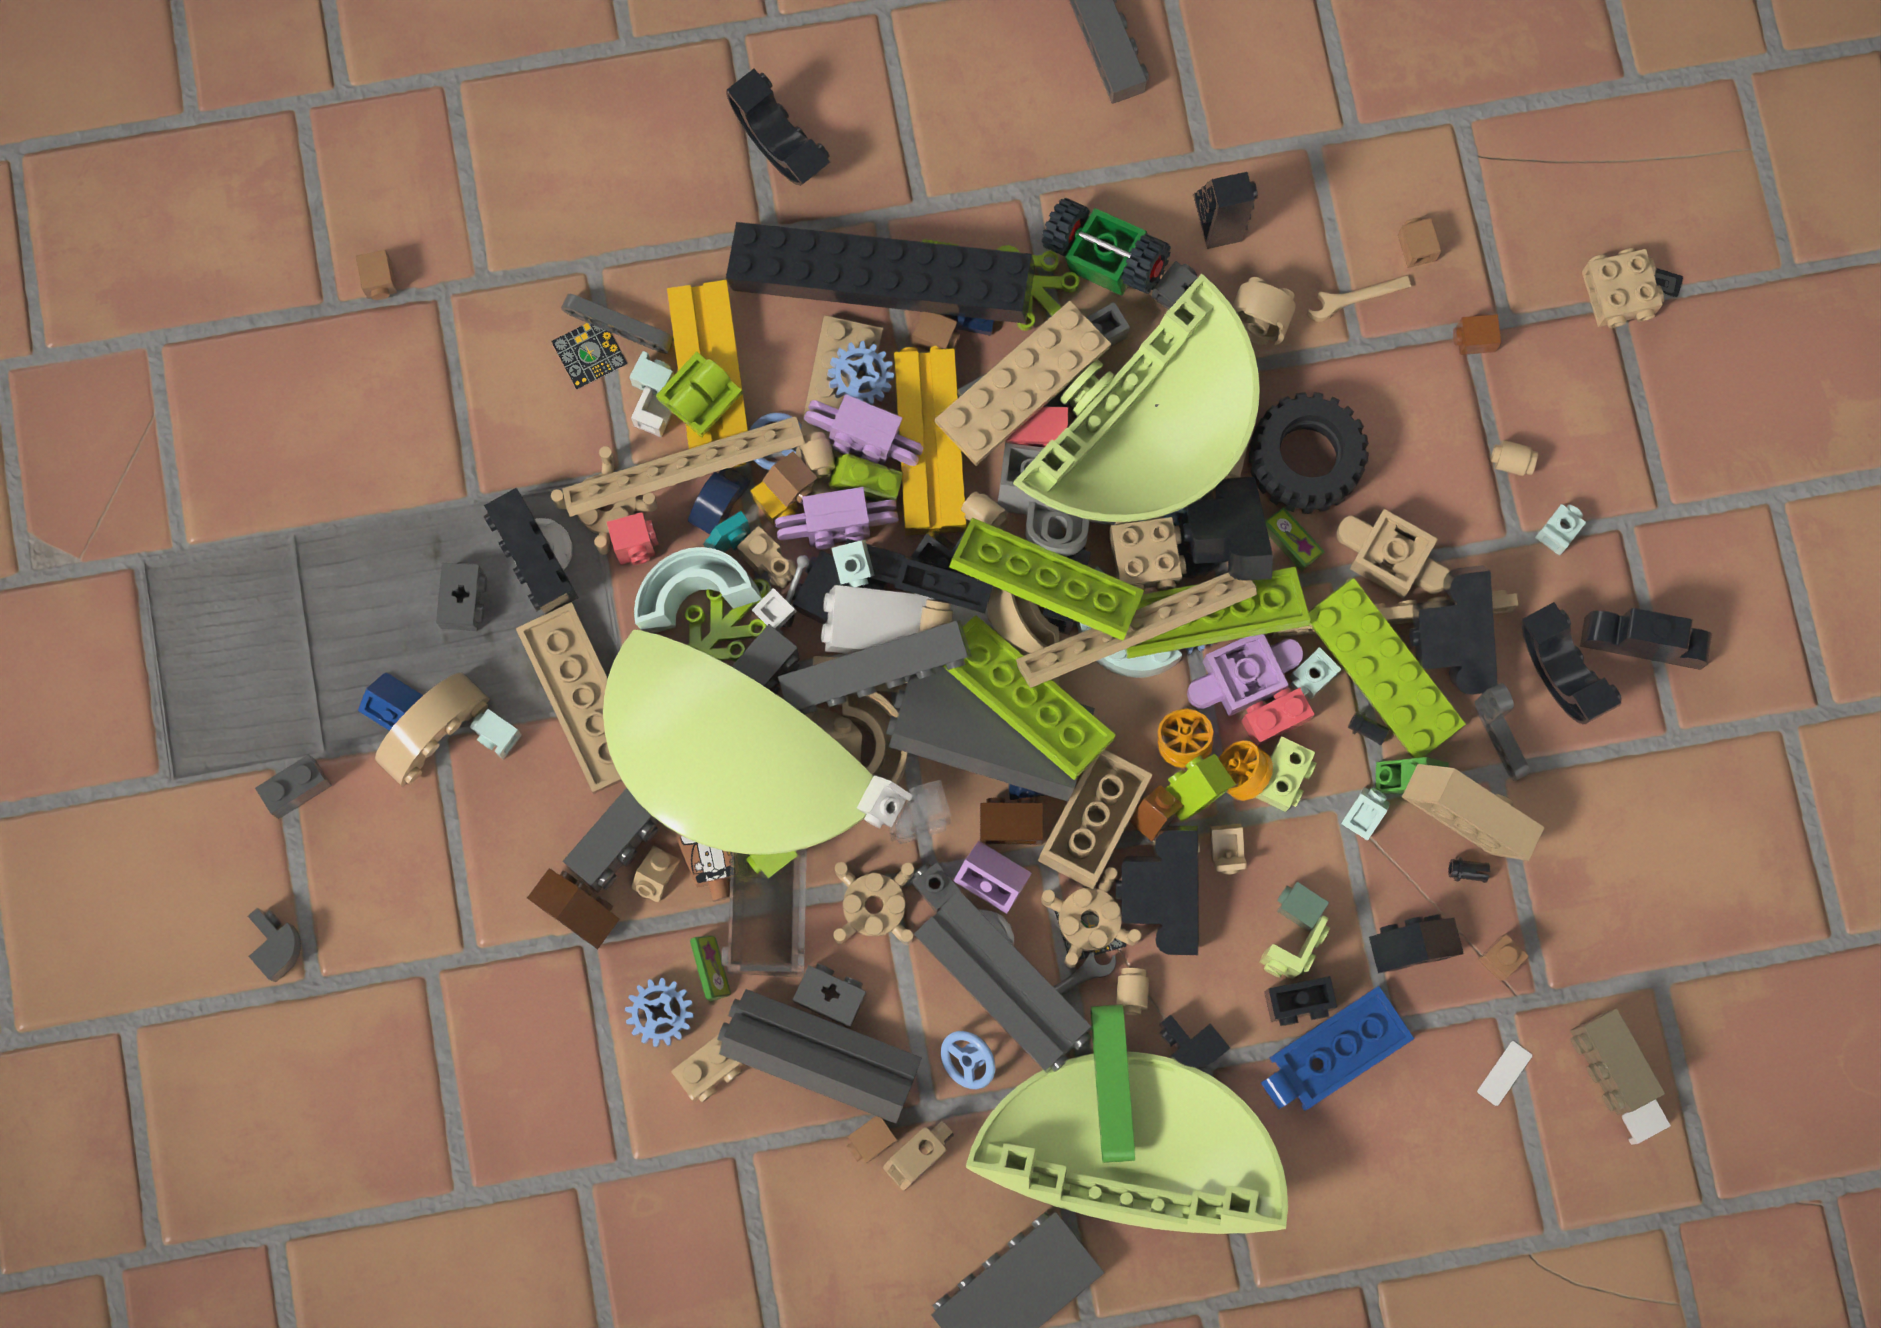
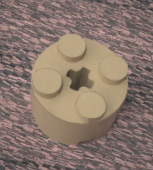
[1232,277,1296,345]

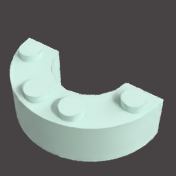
[634,547,762,634]
[1077,566,1182,678]

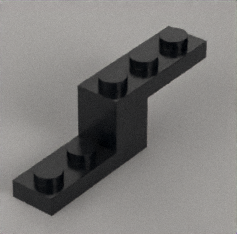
[845,538,993,614]

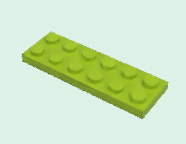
[949,517,1144,641]
[1125,567,1310,659]
[1308,578,1466,758]
[942,615,1116,780]

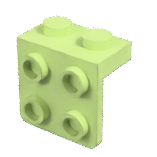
[1259,915,1330,980]

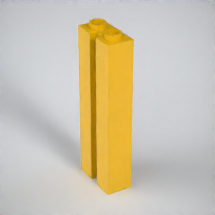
[667,280,753,467]
[894,346,966,536]

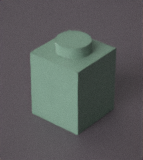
[1277,882,1329,932]

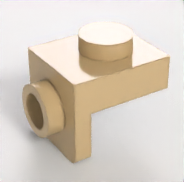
[1210,824,1247,874]
[631,845,680,902]

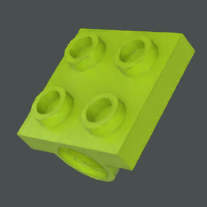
[656,351,743,437]

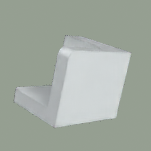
[631,386,673,437]
[752,588,797,634]
[1622,1099,1671,1145]

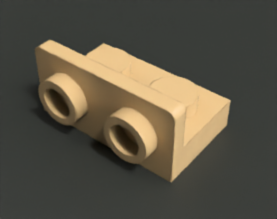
[671,1035,743,1102]

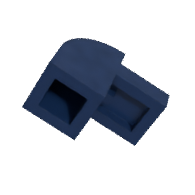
[688,468,751,535]

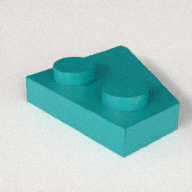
[703,511,751,552]

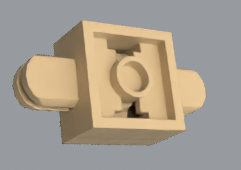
[1336,509,1450,599]

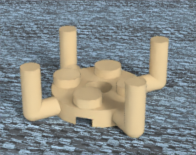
[551,446,658,555]
[833,862,914,945]
[1041,867,1141,968]

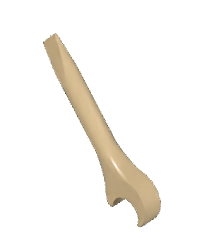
[1307,276,1411,322]

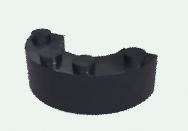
[726,68,830,186]
[1522,602,1622,724]

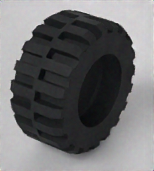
[1249,392,1369,514]

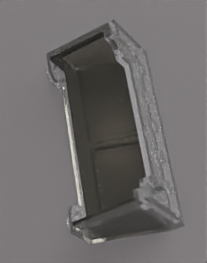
[721,848,807,978]

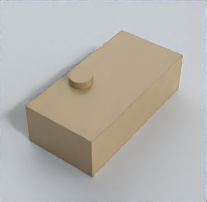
[1038,750,1153,889]
[1402,764,1544,861]

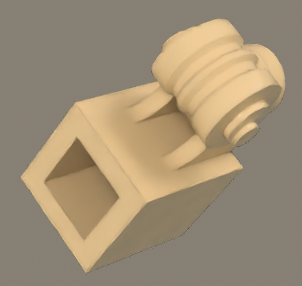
[737,525,797,589]

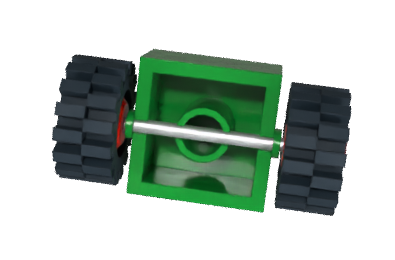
[1042,198,1171,296]

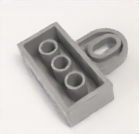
[998,443,1116,557]

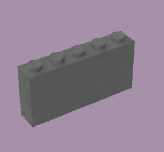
[931,1211,1104,1328]

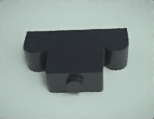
[1182,477,1273,581]
[1409,565,1498,695]
[1580,608,1712,670]
[1116,826,1199,955]

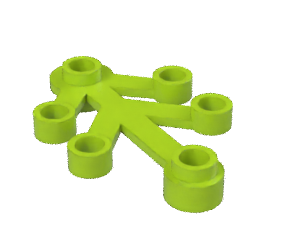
[997,245,1079,331]
[685,579,772,662]

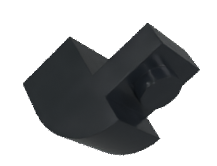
[1159,1015,1230,1069]

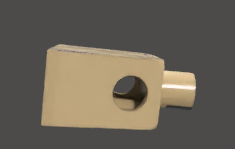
[882,1121,954,1191]

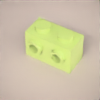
[1255,736,1317,812]

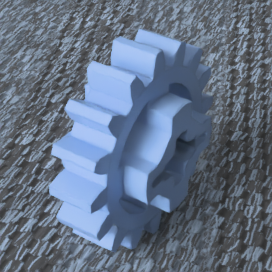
[827,341,894,405]
[625,978,694,1047]

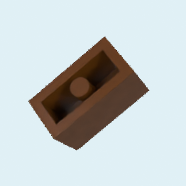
[980,798,1043,845]

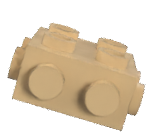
[1582,248,1664,328]
[1109,516,1186,593]

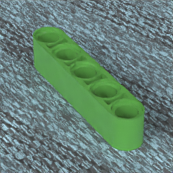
[1091,1004,1135,1163]

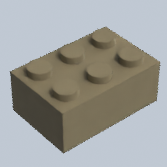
[1570,1008,1665,1115]

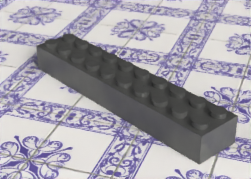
[563,624,800,893]

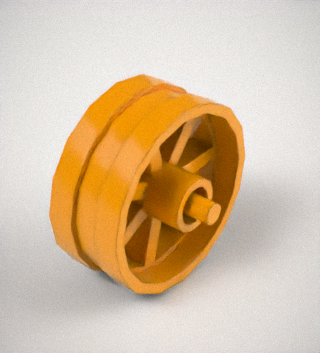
[1158,709,1214,768]
[1219,740,1273,801]

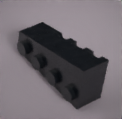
[1193,172,1258,249]
[483,488,579,614]

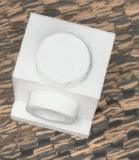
[857,775,913,828]

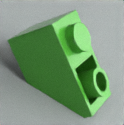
[1376,757,1449,795]

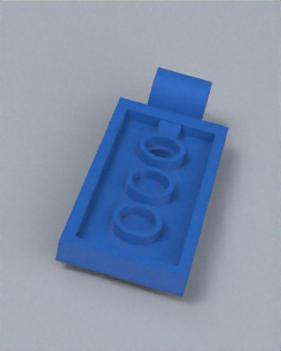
[1261,986,1415,1111]

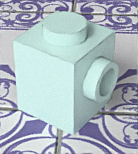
[832,540,875,587]

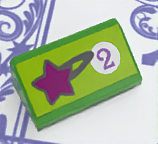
[1265,508,1325,572]
[690,936,731,1002]

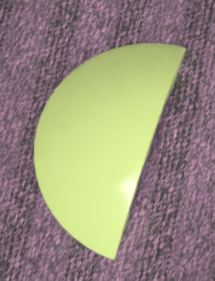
[1013,274,1260,522]
[603,629,873,855]
[966,1052,1288,1234]

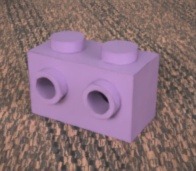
[954,841,1032,914]

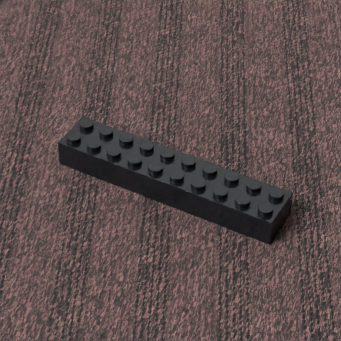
[726,222,1035,324]

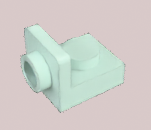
[1341,787,1390,840]

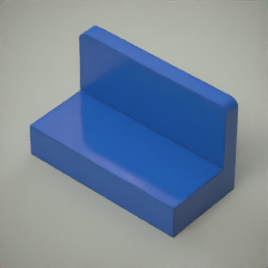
[358,673,423,731]

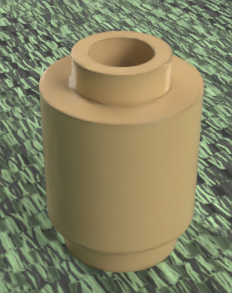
[799,432,835,479]
[1490,440,1538,476]
[961,491,1008,530]
[919,599,953,632]
[1116,968,1149,1015]

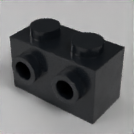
[1264,976,1337,1026]

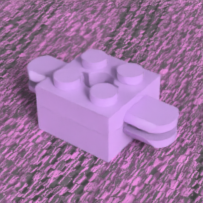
[804,394,924,466]
[775,487,899,549]
[1187,634,1303,716]

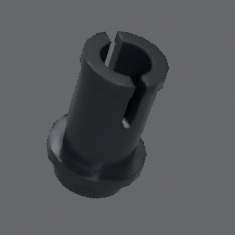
[1348,712,1390,745]
[1448,857,1490,883]

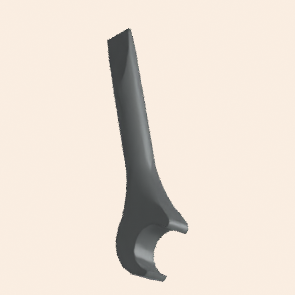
[1054,952,1116,996]

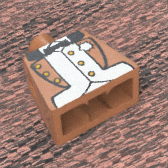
[677,836,740,902]

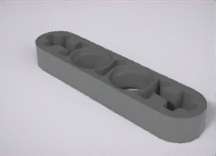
[561,294,674,354]

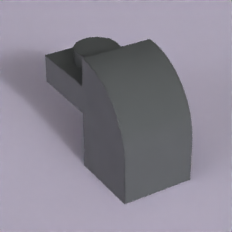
[248,908,301,982]

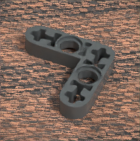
[1475,683,1530,781]

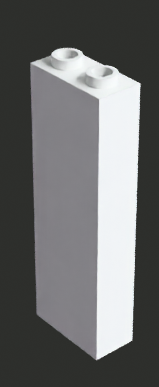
[821,585,996,654]

